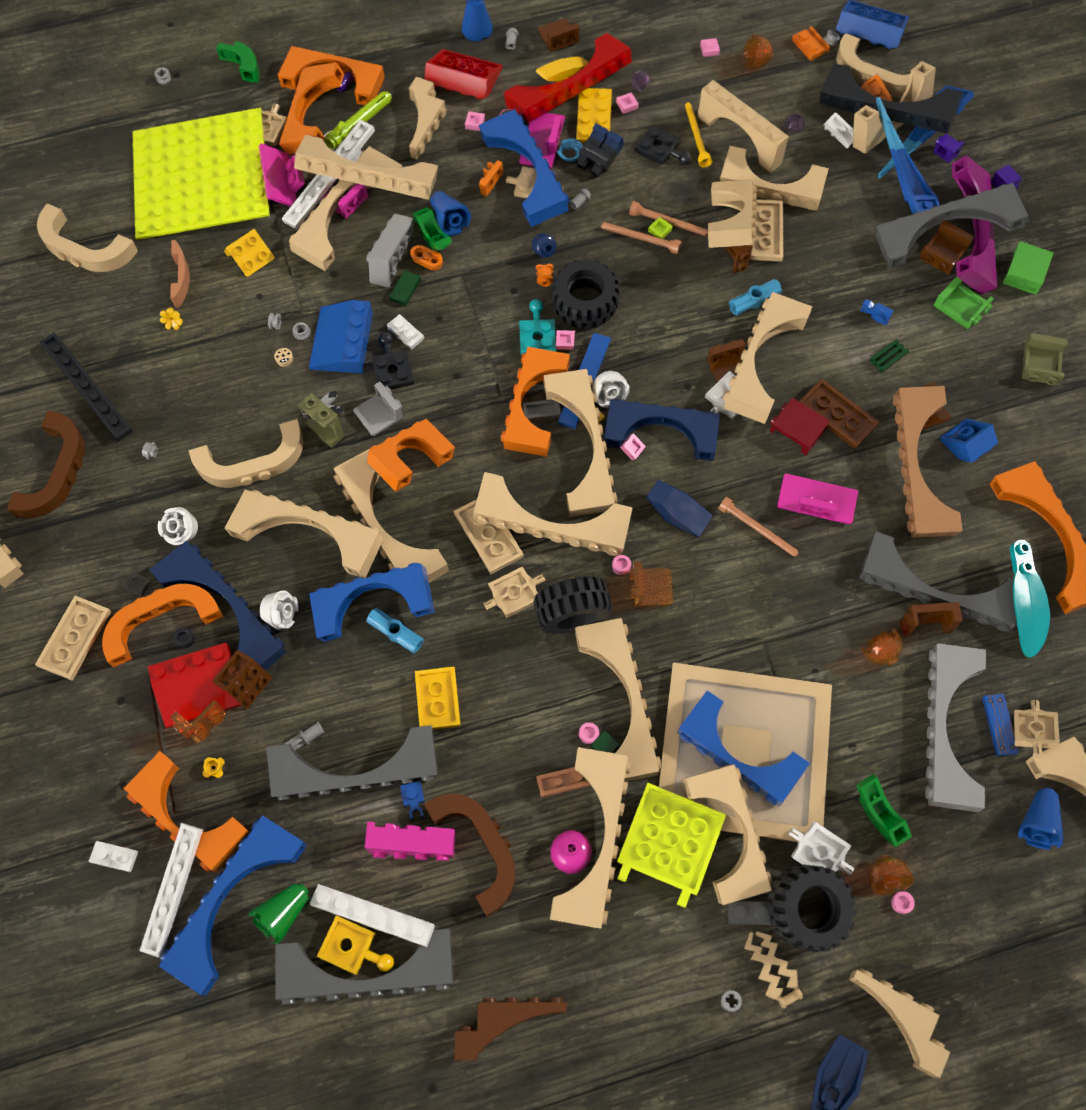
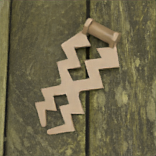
[744,932,803,1009]

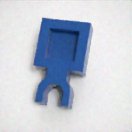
[860,299,894,325]
[400,781,425,820]

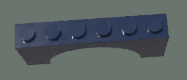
[604,399,720,461]

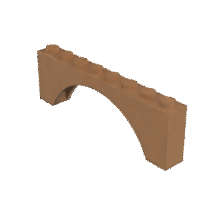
[893,386,963,538]

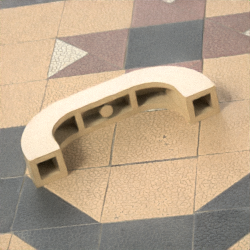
[837,33,921,97]
[37,203,138,272]
[189,419,303,488]

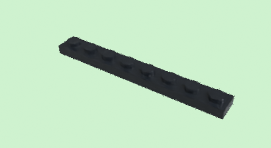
[39,332,134,442]

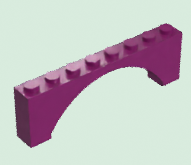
[952,155,997,295]

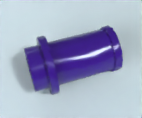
[336,72,354,92]

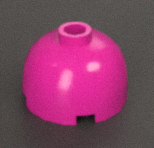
[550,830,592,874]

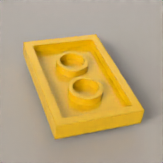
[415,667,461,730]

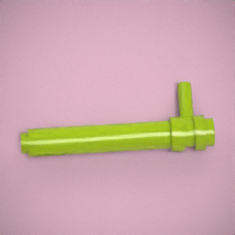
[324,91,392,150]

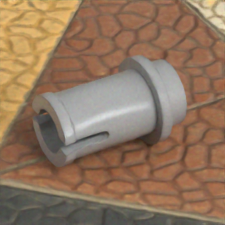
[505,28,519,50]
[569,188,591,210]

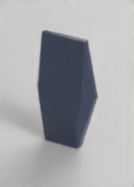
[646,479,713,537]
[810,1034,868,1110]

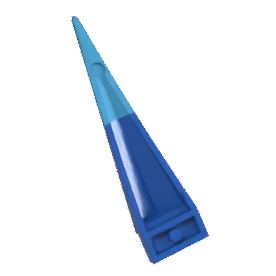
[878,85,974,179]
[876,97,940,214]

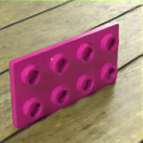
[519,113,565,169]
[259,143,305,207]
[777,474,858,525]

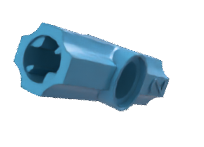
[729,279,782,315]
[366,608,424,654]

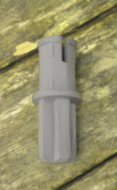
[285,722,325,751]

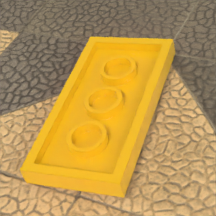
[576,88,612,144]

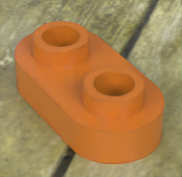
[410,245,443,270]

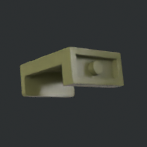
[1022,333,1068,385]
[299,393,344,448]

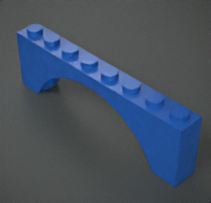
[479,109,569,227]
[159,815,307,996]

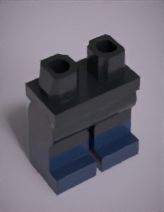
[577,123,625,177]

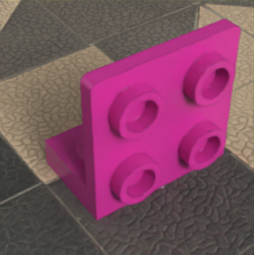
[321,184,368,219]

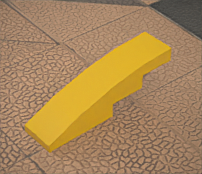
[536,57,589,82]

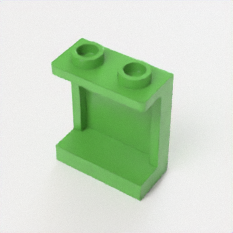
[1002,241,1053,295]
[934,277,994,330]

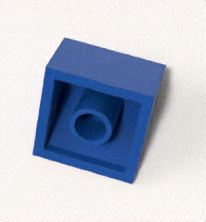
[939,418,998,463]

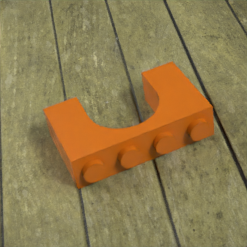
[367,419,455,492]

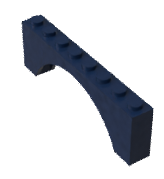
[149,541,286,670]

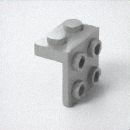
[354,382,403,436]

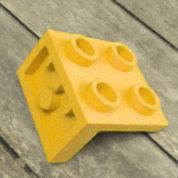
[224,229,275,277]

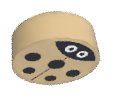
[274,348,293,367]

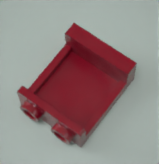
[770,398,830,456]

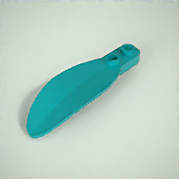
[1010,540,1050,658]

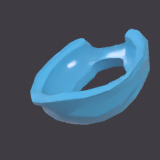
[557,138,583,162]

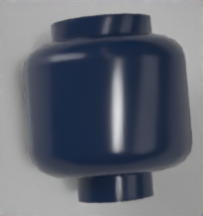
[531,233,557,258]

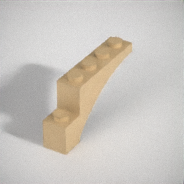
[409,77,446,160]
[849,969,950,1078]

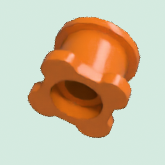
[536,264,554,287]

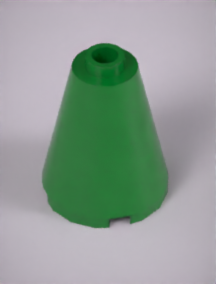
[248,883,309,944]

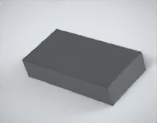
[522,399,561,422]

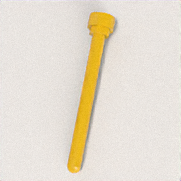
[685,103,712,168]

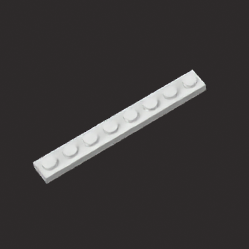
[282,120,375,230]

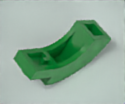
[216,41,260,84]
[412,207,452,252]
[856,774,912,848]

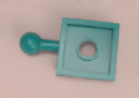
[519,299,556,356]

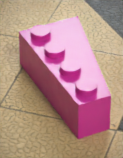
[365,822,456,861]

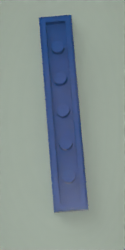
[558,333,611,429]

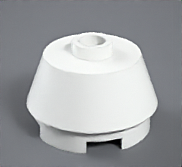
[158,507,198,545]
[260,591,298,629]

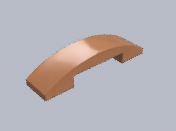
[170,240,190,308]

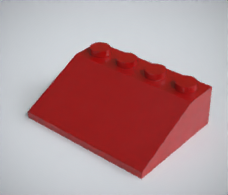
[424,49,503,99]
[147,643,241,728]

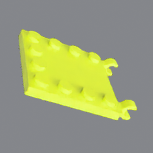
[617,783,726,908]

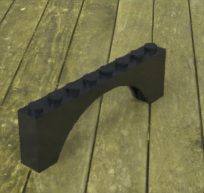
[820,63,963,134]

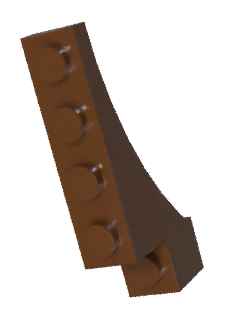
[454,998,567,1060]

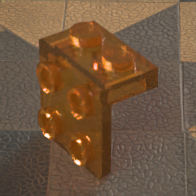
[629,561,673,606]
[170,701,226,743]

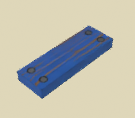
[982,694,1019,756]

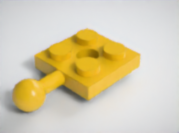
[317,915,394,975]

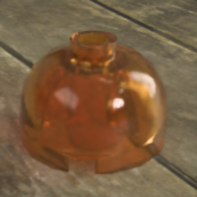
[743,34,773,69]
[861,629,903,666]
[868,855,914,895]

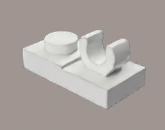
[824,112,854,148]
[387,314,424,350]
[89,841,138,872]

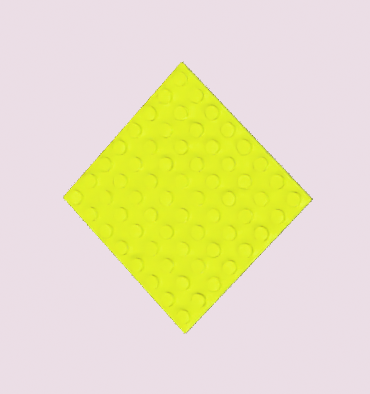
[133,108,270,240]

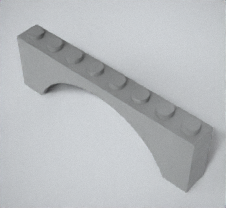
[925,643,986,812]

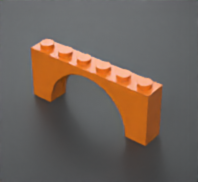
[278,46,385,105]
[279,62,344,155]
[501,347,570,457]
[124,751,250,873]

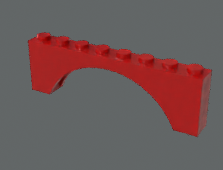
[503,33,632,123]

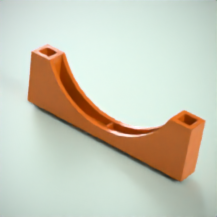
[990,461,1086,615]

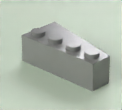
[367,213,414,288]

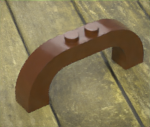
[7,410,85,518]
[424,794,516,918]

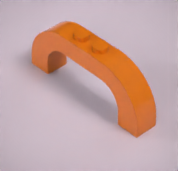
[102,584,224,668]

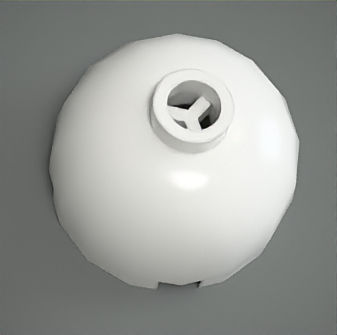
[592,371,630,408]

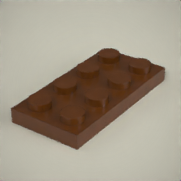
[799,379,879,449]

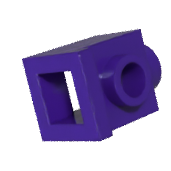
[933,134,964,163]

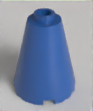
[461,0,493,42]
[430,191,471,236]
[1018,788,1064,850]

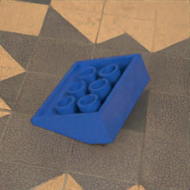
[836,0,909,49]
[309,300,373,374]

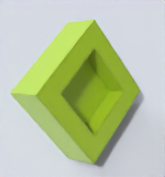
[648,217,673,239]

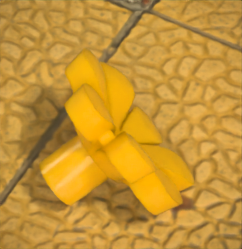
[160,308,183,330]

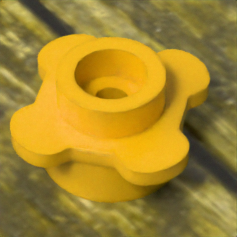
[203,757,225,778]

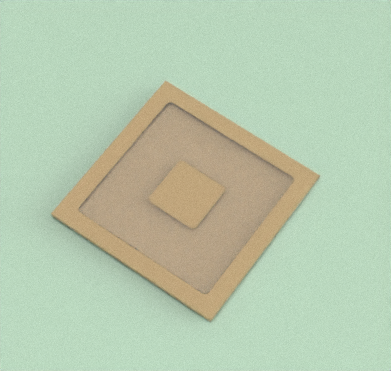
[659,663,832,842]

